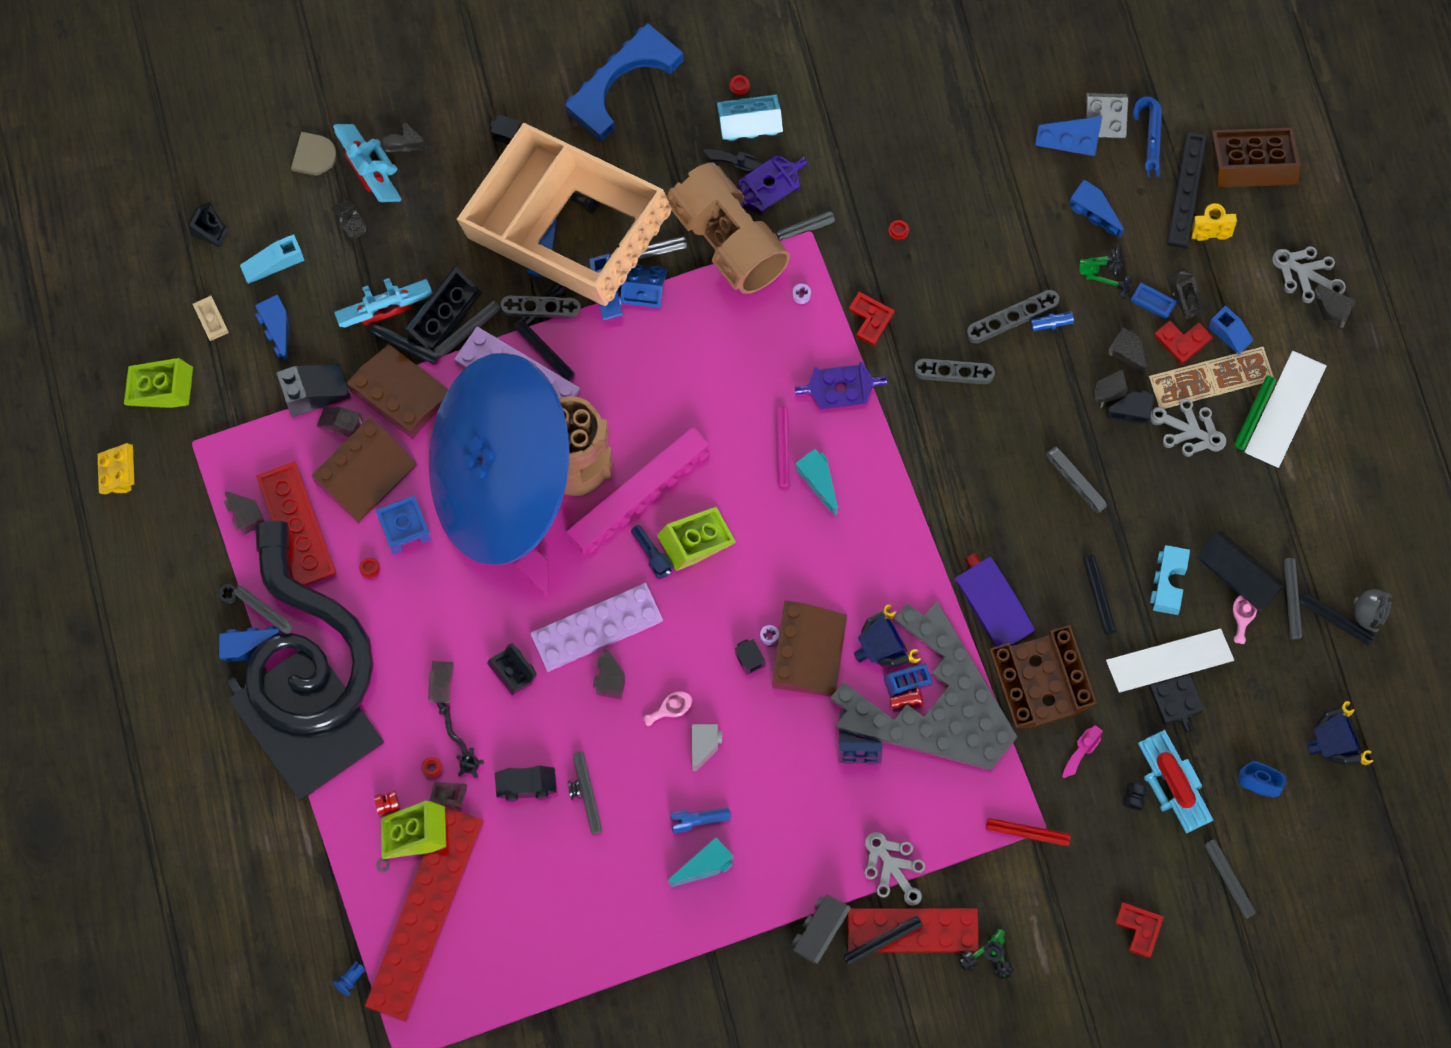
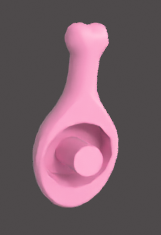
[1233,595,1257,644]
[643,691,692,726]

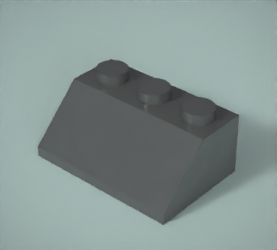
[792,894,851,964]

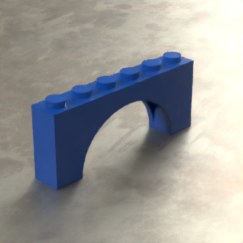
[565,23,683,143]

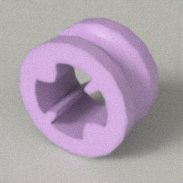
[793,284,811,304]
[760,625,779,646]

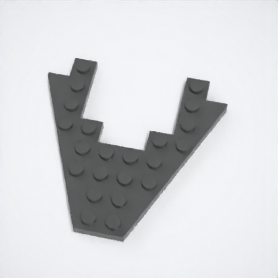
[830,602,1017,771]

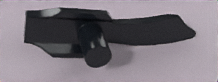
[703,149,762,172]

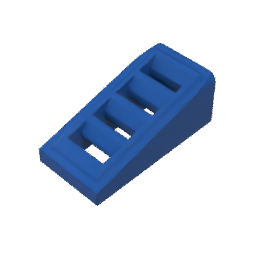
[884,663,933,696]

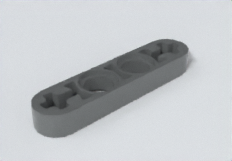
[501,296,581,319]
[914,359,995,384]
[1046,446,1107,513]

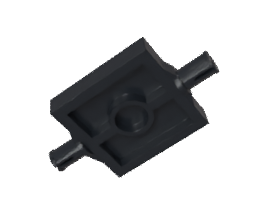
[1148,673,1205,733]

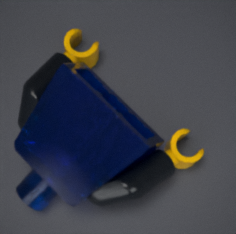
[854,604,921,667]
[1306,701,1373,765]

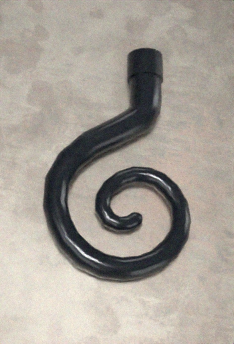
[245,521,374,734]

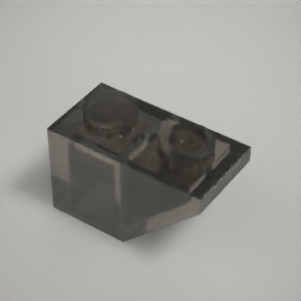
[223,492,265,535]
[593,649,626,700]

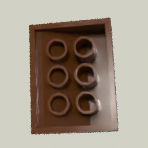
[1212,127,1301,188]
[347,345,448,439]
[311,418,417,523]
[772,601,847,696]

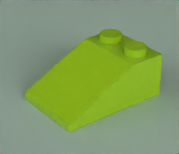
[124,358,193,408]
[657,507,736,571]
[381,800,446,859]

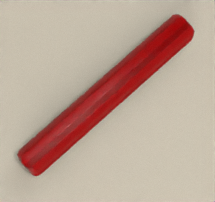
[986,818,1071,846]

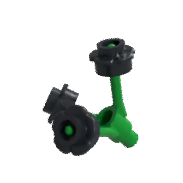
[958,929,1014,979]

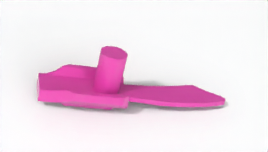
[1062,725,1103,778]

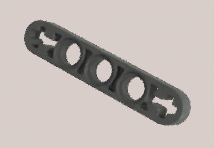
[967,290,1059,344]

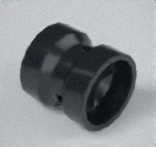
[1122,783,1148,810]

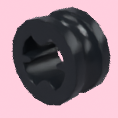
[218,584,238,605]
[568,780,581,800]

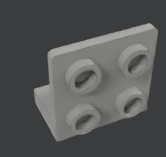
[1086,93,1128,138]

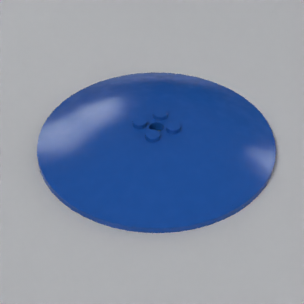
[429,353,569,565]

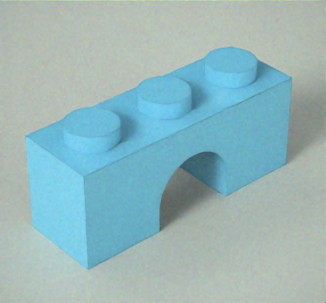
[1150,545,1190,615]

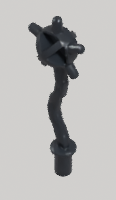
[434,695,484,778]

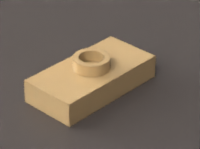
[193,296,229,341]

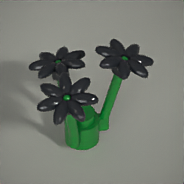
[1079,243,1132,300]

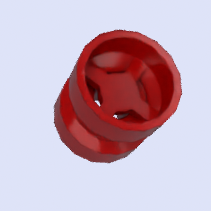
[374,790,400,816]

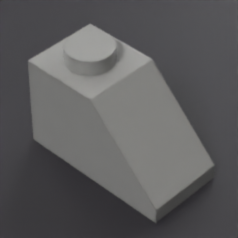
[692,724,722,771]

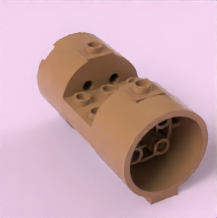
[667,163,790,294]
[559,396,613,496]

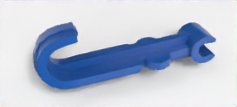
[1133,97,1162,178]

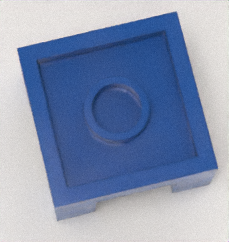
[375,495,432,554]

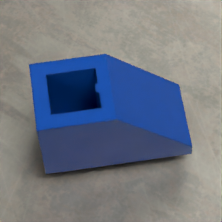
[1209,306,1253,355]

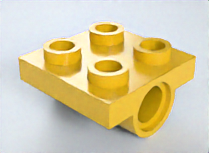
[1191,203,1237,241]
[97,443,134,495]

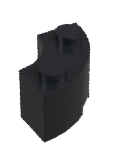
[494,765,557,802]

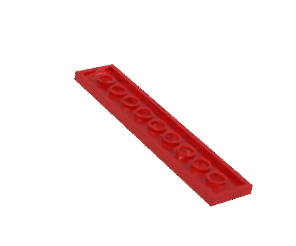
[365,807,484,1022]

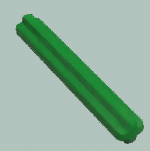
[1234,375,1276,450]

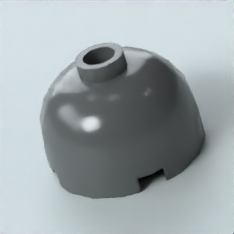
[1353,589,1392,633]

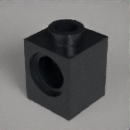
[489,114,521,145]
[735,639,765,675]

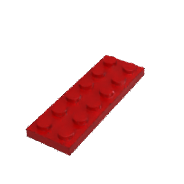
[256,461,337,586]
[848,909,978,953]

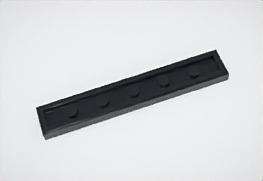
[1167,132,1207,249]

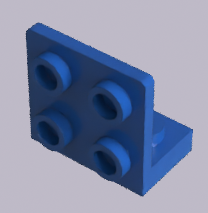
[621,264,667,308]

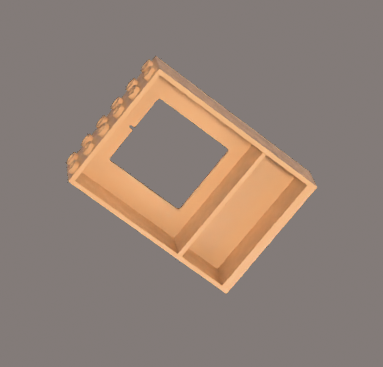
[457,123,672,307]

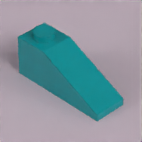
[795,449,838,516]
[668,837,734,887]

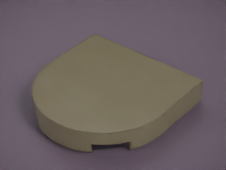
[291,132,337,175]

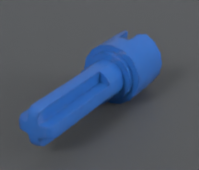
[670,808,731,834]

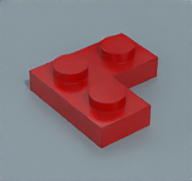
[849,292,895,347]
[1154,321,1213,365]
[1115,903,1164,959]

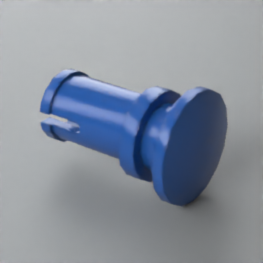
[332,962,365,996]

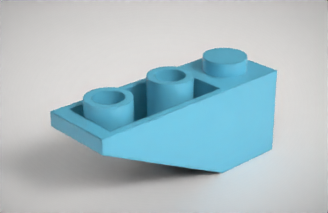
[240,234,304,284]

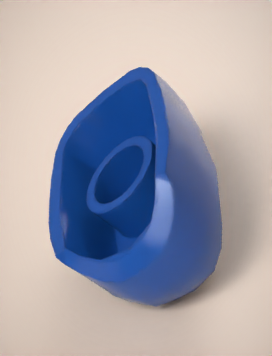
[1238,761,1287,797]

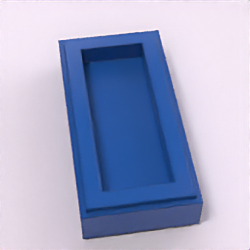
[1131,282,1177,320]

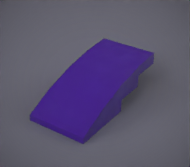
[955,556,1035,647]

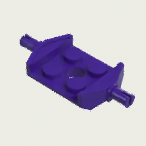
[738,155,808,215]
[795,362,887,409]

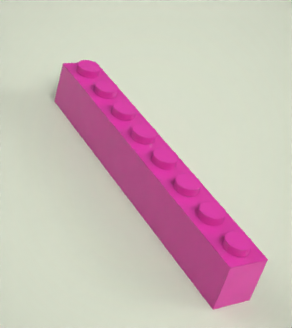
[566,427,710,555]

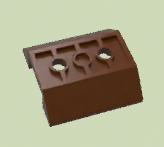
[989,625,1097,729]

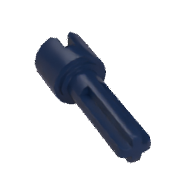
[631,525,675,579]

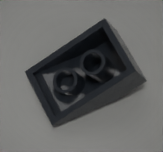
[276,364,351,418]

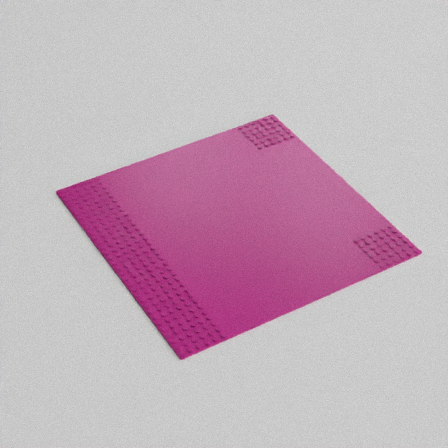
[192,231,1046,1048]

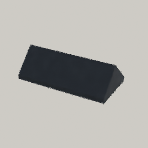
[406,266,482,352]
[1196,531,1286,612]

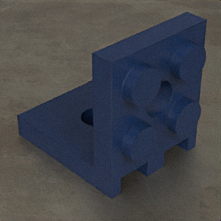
[838,711,882,765]

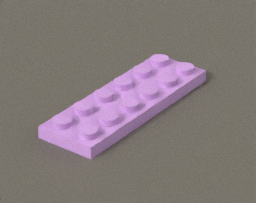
[454,327,581,398]
[530,583,663,672]

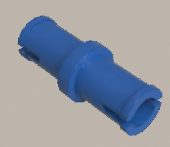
[1031,311,1074,332]

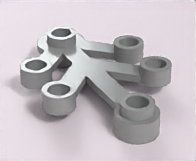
[1272,247,1346,303]
[1150,399,1226,457]
[864,832,925,906]

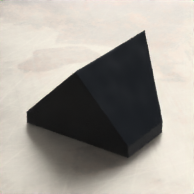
[187,202,228,247]

